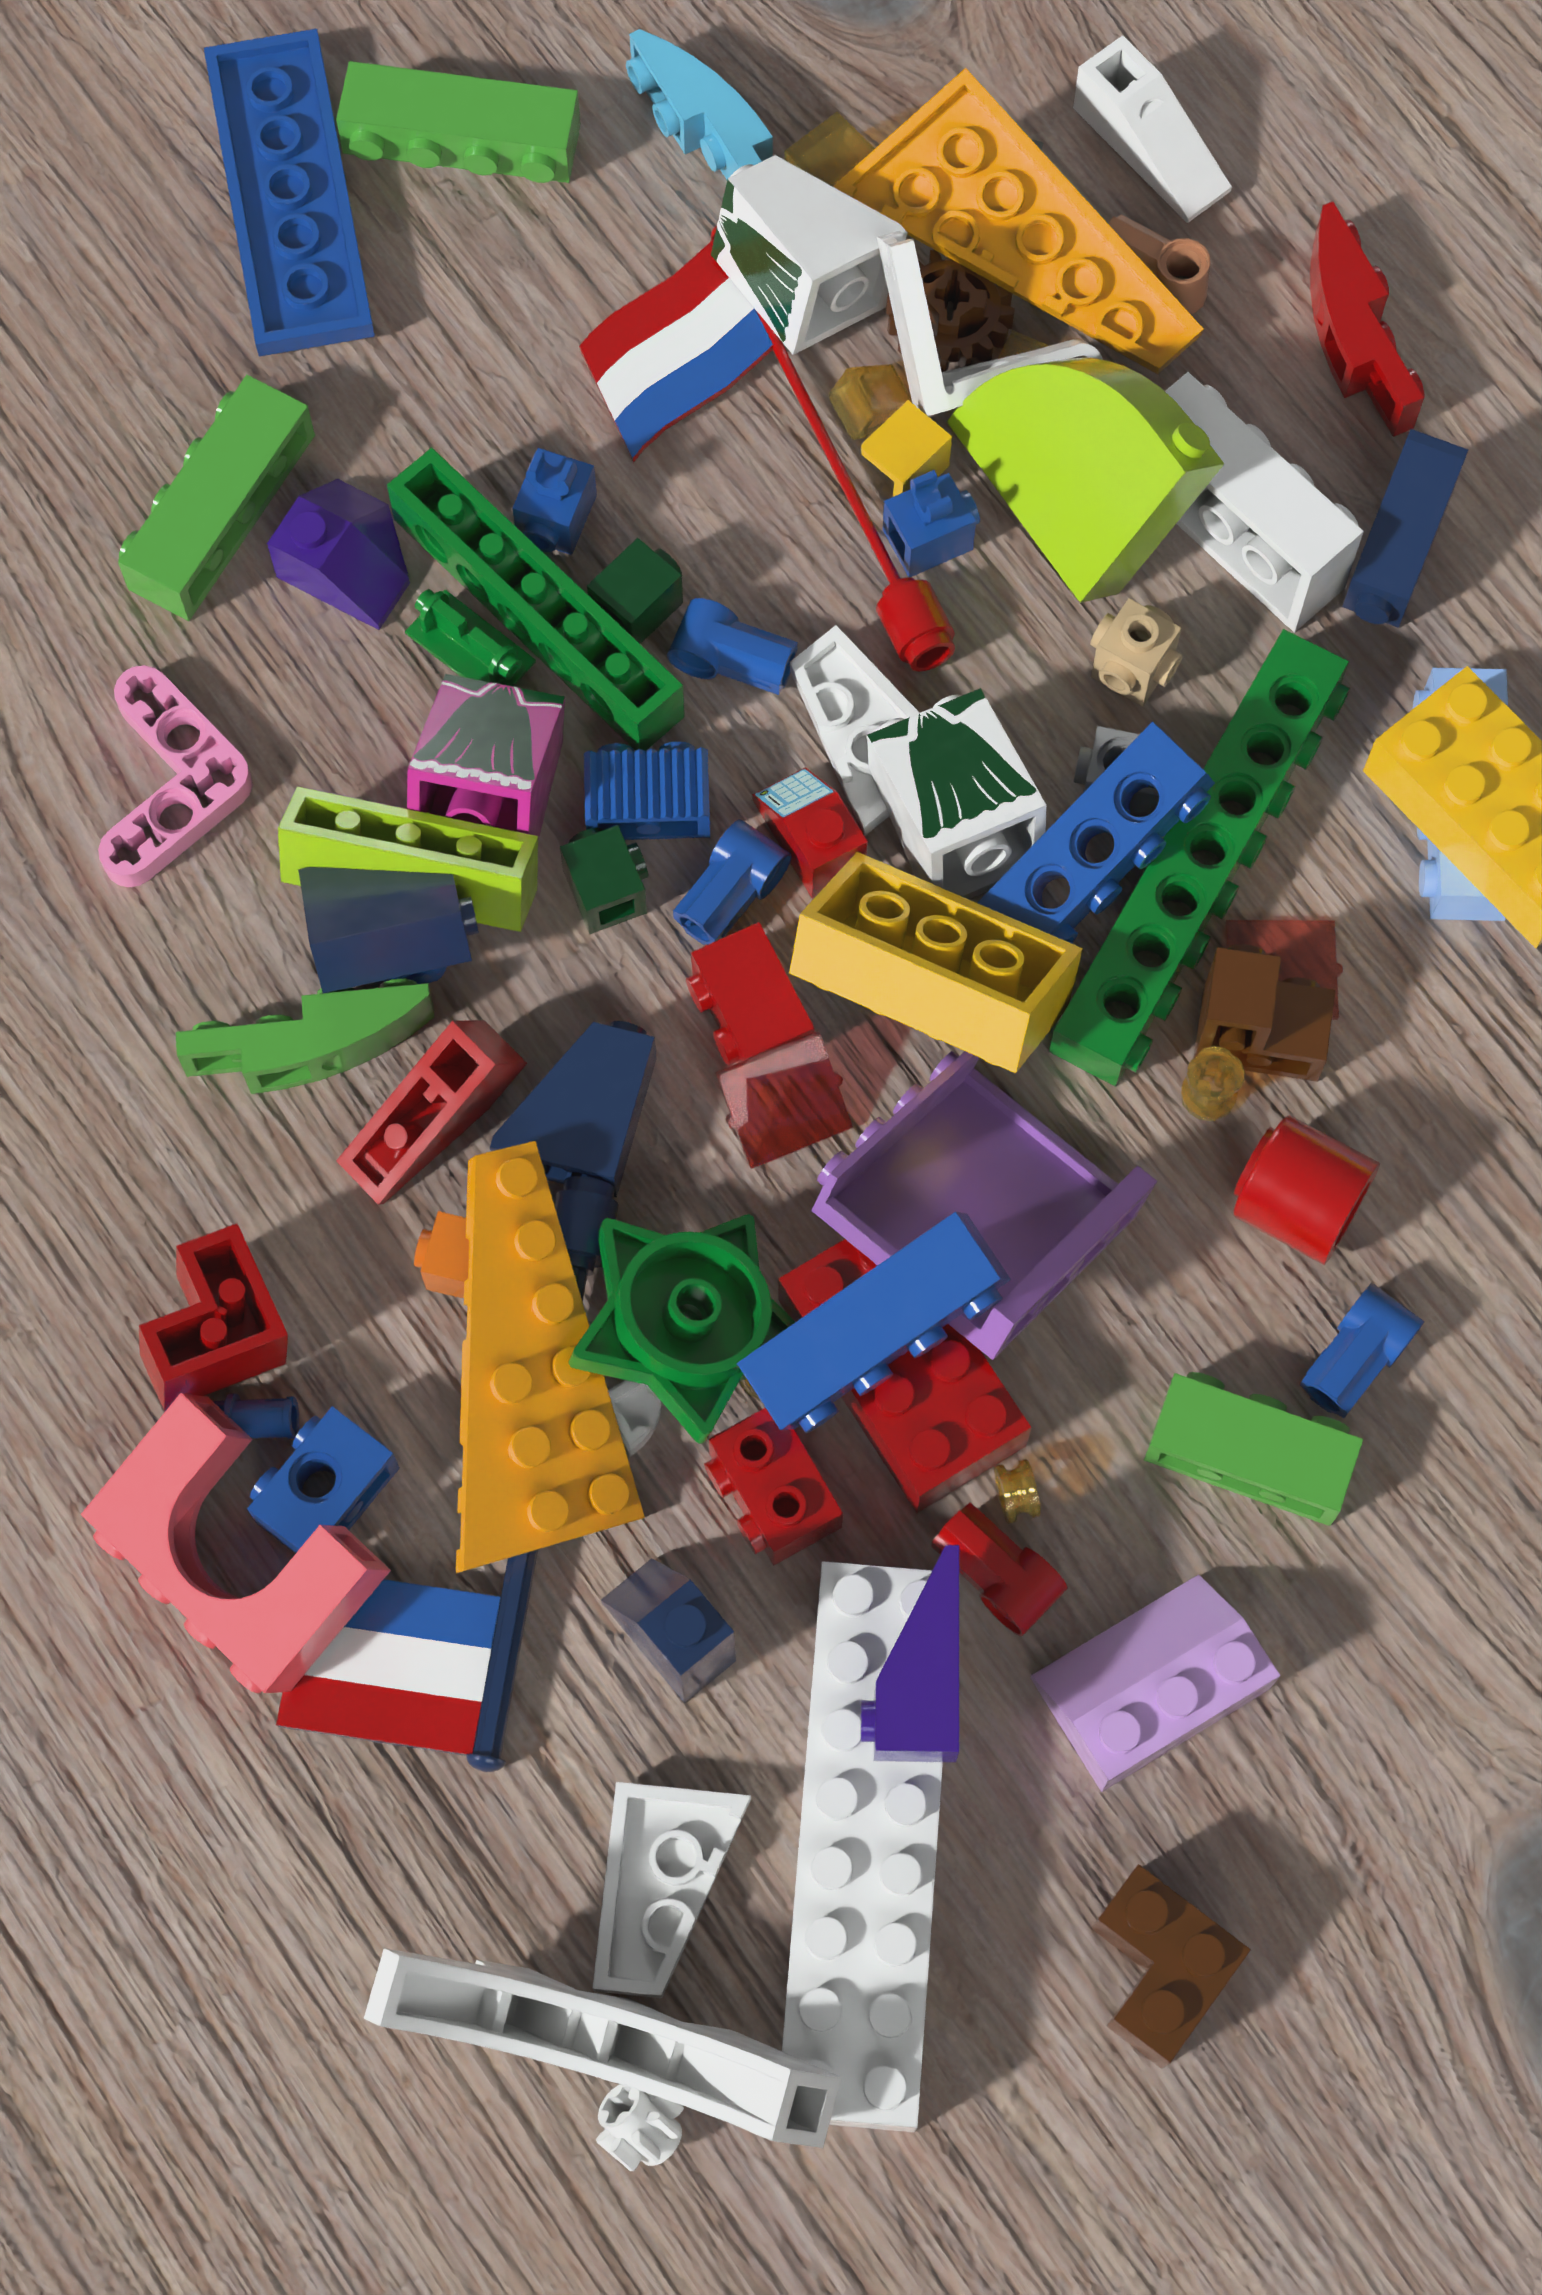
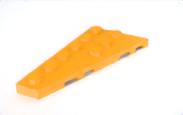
[833,68,1204,374]
[456,1141,645,1573]

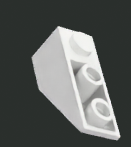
[1073,35,1232,223]

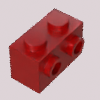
[704,1407,843,1566]

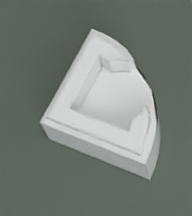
[608,1380,662,1457]

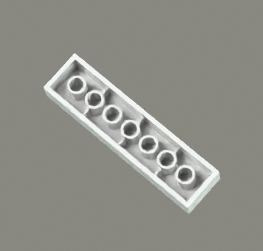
[782,1561,943,2132]

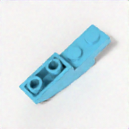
[626,29,773,180]

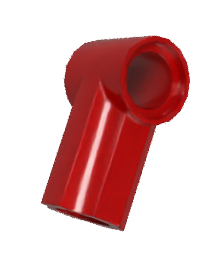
[931,1502,1068,1637]

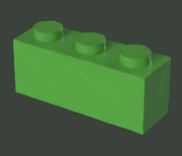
[1143,1372,1363,1526]

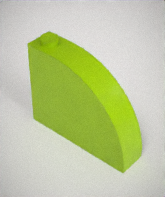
[947,358,1224,603]

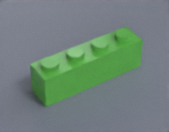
[336,61,581,183]
[118,374,315,621]

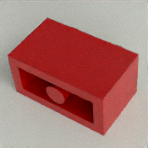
[686,922,815,1081]

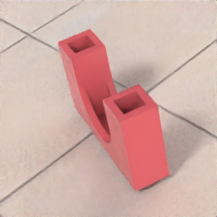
[81,1393,391,1694]

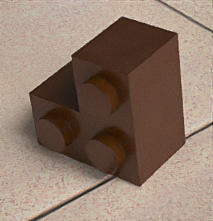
[1193,944,1336,1082]
[1091,1864,1251,2069]

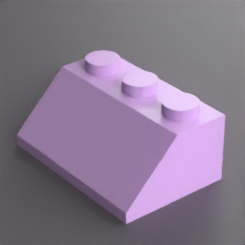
[1030,1574,1280,1792]

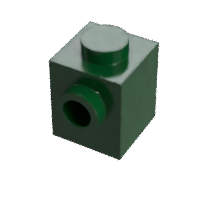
[587,538,683,644]
[560,825,649,935]

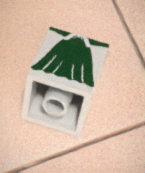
[711,155,907,355]
[867,688,1046,899]

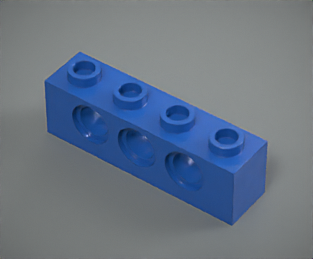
[977,721,1215,943]

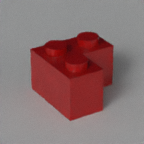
[139,1223,288,1411]

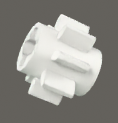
[596,2084,684,2171]

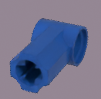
[667,598,798,695]
[673,819,792,945]
[1300,1283,1425,1418]

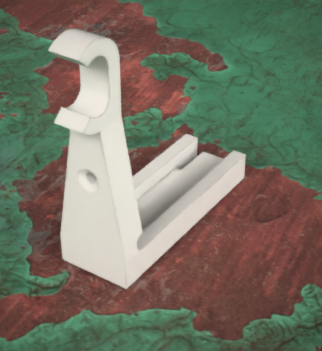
[877,231,1103,416]

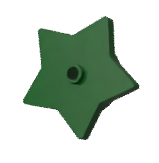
[568,1214,795,1444]

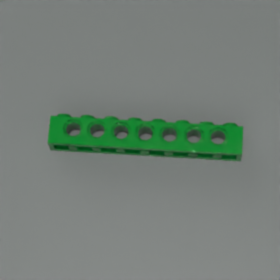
[1049,629,1351,1087]

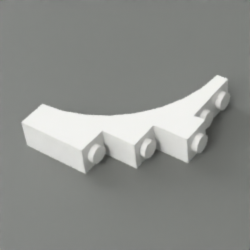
[364,1948,842,2148]

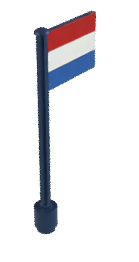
[276,1176,619,1772]

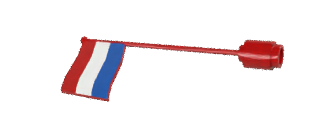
[579,225,955,672]

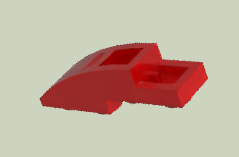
[1310,201,1425,437]

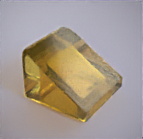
[829,364,912,440]

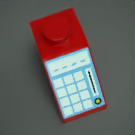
[752,767,868,899]

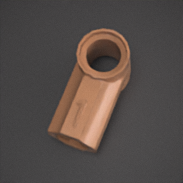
[1108,214,1210,314]

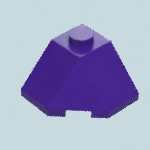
[267,479,410,630]

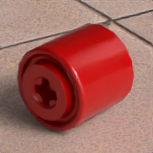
[1233,1115,1380,1265]

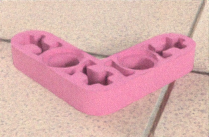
[98,665,253,887]

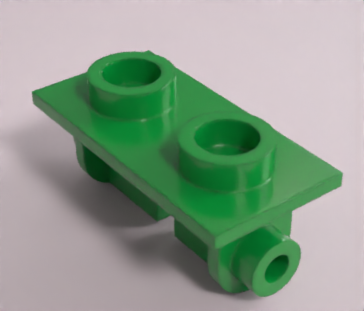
[405,589,536,687]

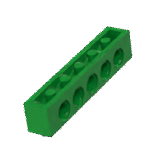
[387,447,685,751]

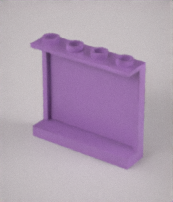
[811,1051,1157,1360]

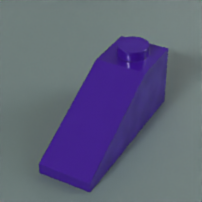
[860,1545,959,1762]

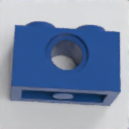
[247,1406,400,1554]

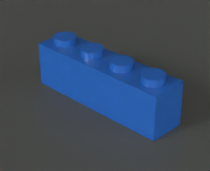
[737,1211,1011,1433]

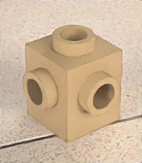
[1090,598,1183,707]

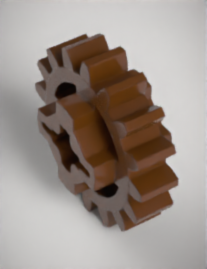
[886,250,1015,372]

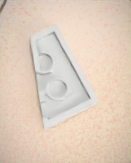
[790,625,919,836]
[593,1782,751,1998]

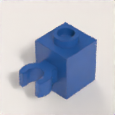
[512,448,597,555]
[882,470,980,577]

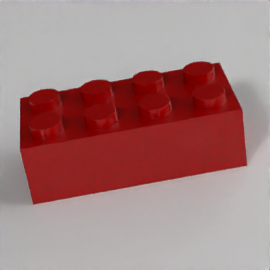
[778,1239,1032,1513]

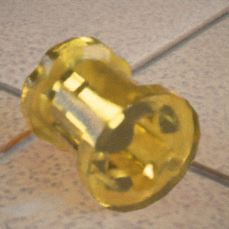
[1180,1046,1245,1121]

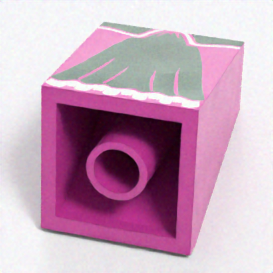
[407,674,565,840]

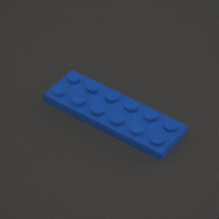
[204,29,375,357]

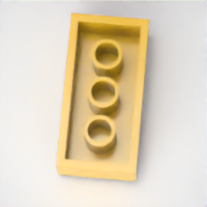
[1363,666,1542,948]
[789,852,1083,1073]

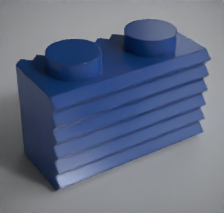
[584,742,711,840]

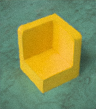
[861,400,952,497]

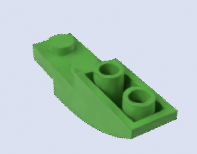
[176,979,435,1094]

